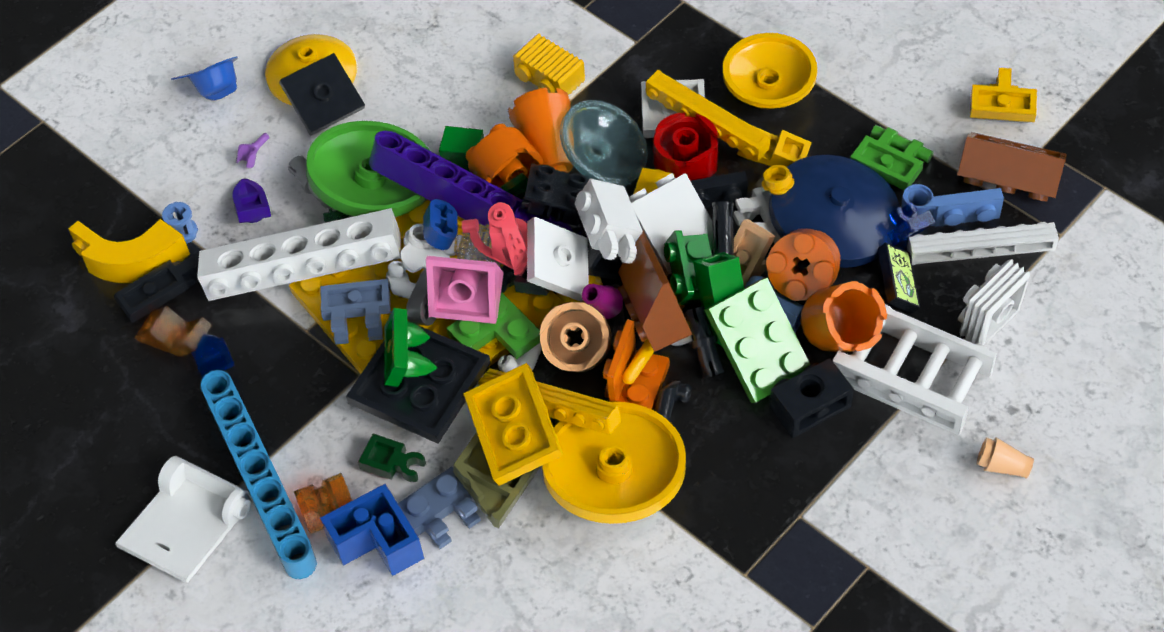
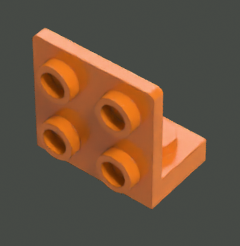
[603,319,670,410]

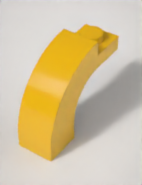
[68,219,190,283]

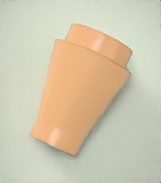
[976,437,1034,478]

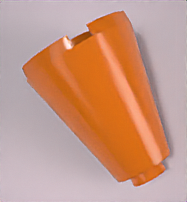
[508,88,573,173]

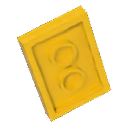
[464,363,563,486]

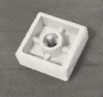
[958,259,1030,346]

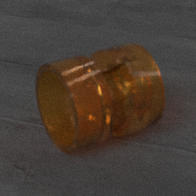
[293,473,352,535]

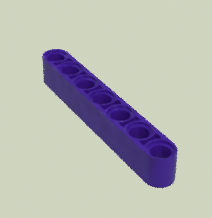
[369,130,573,232]

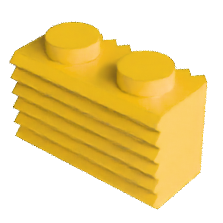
[513,33,585,95]

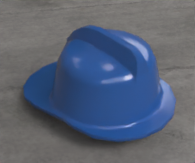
[171,56,238,100]

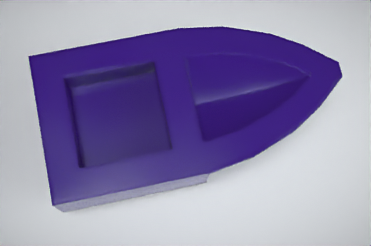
[232,178,271,223]

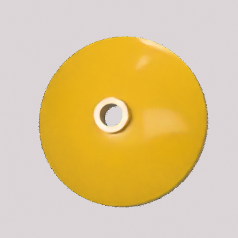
[723,33,817,108]
[265,34,357,105]

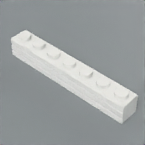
[907,222,1059,265]

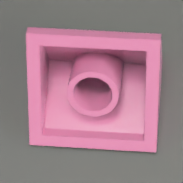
[426,256,504,324]

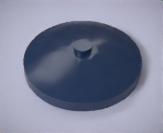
[769,155,901,268]

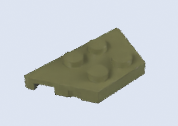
[453,420,560,529]

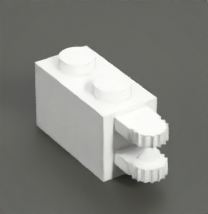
[575,178,643,264]

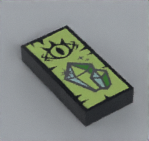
[878,242,920,313]

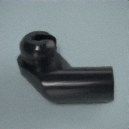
[654,380,692,422]

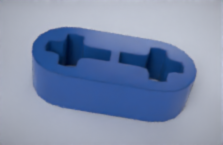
[423,199,458,250]

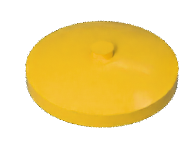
[542,402,686,524]

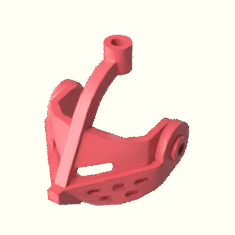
[462,202,527,276]

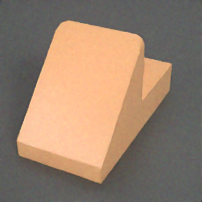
[734,219,776,286]

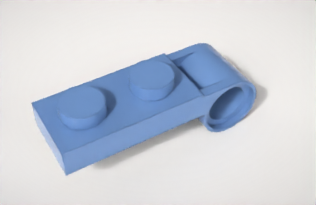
[901,184,1004,228]

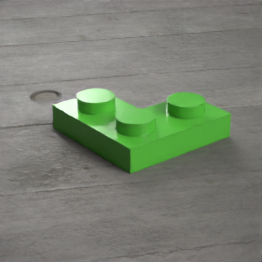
[446,293,540,359]

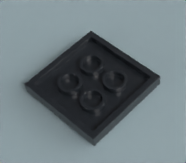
[346,325,490,444]

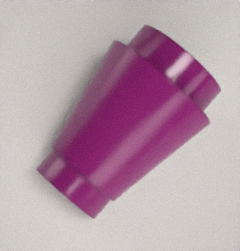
[582,284,623,319]

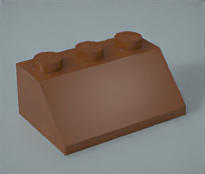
[957,132,1067,201]
[617,230,692,352]

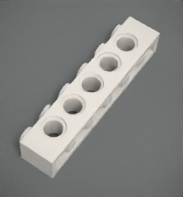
[197,208,401,301]

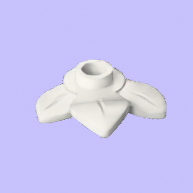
[400,224,463,273]

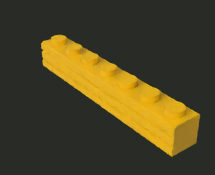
[646,70,771,161]
[478,368,621,435]

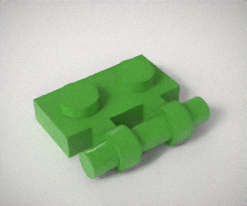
[850,125,933,190]

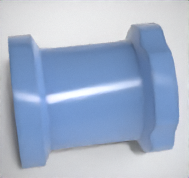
[162,202,198,244]

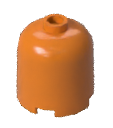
[801,281,887,352]

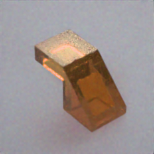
[135,306,212,357]

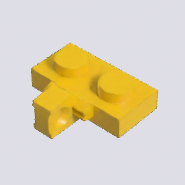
[970,68,1037,122]

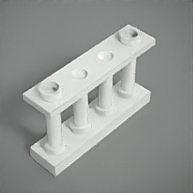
[833,304,997,436]

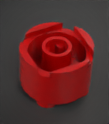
[653,113,718,181]

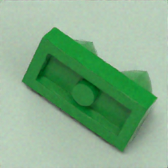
[384,308,437,387]

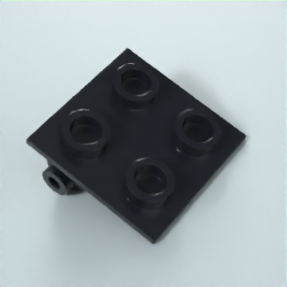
[521,163,589,227]

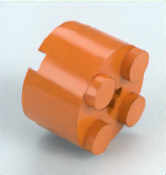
[465,123,543,188]
[766,229,840,301]

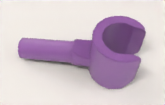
[236,133,269,168]

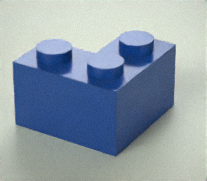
[320,484,424,576]

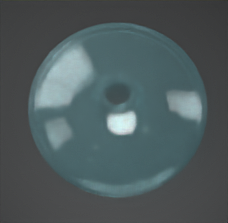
[560,100,648,186]

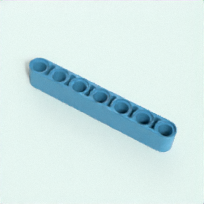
[201,370,317,579]

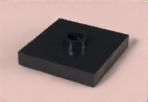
[279,53,365,136]

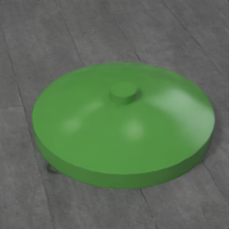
[306,121,430,217]

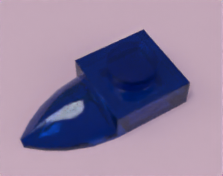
[191,333,235,378]

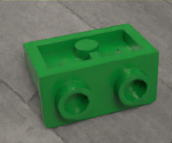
[664,230,712,305]

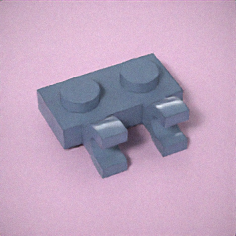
[321,279,391,345]
[398,466,481,549]

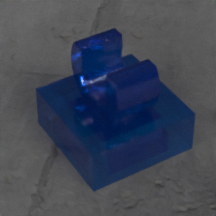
[888,202,936,245]

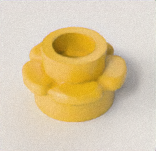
[762,165,794,195]

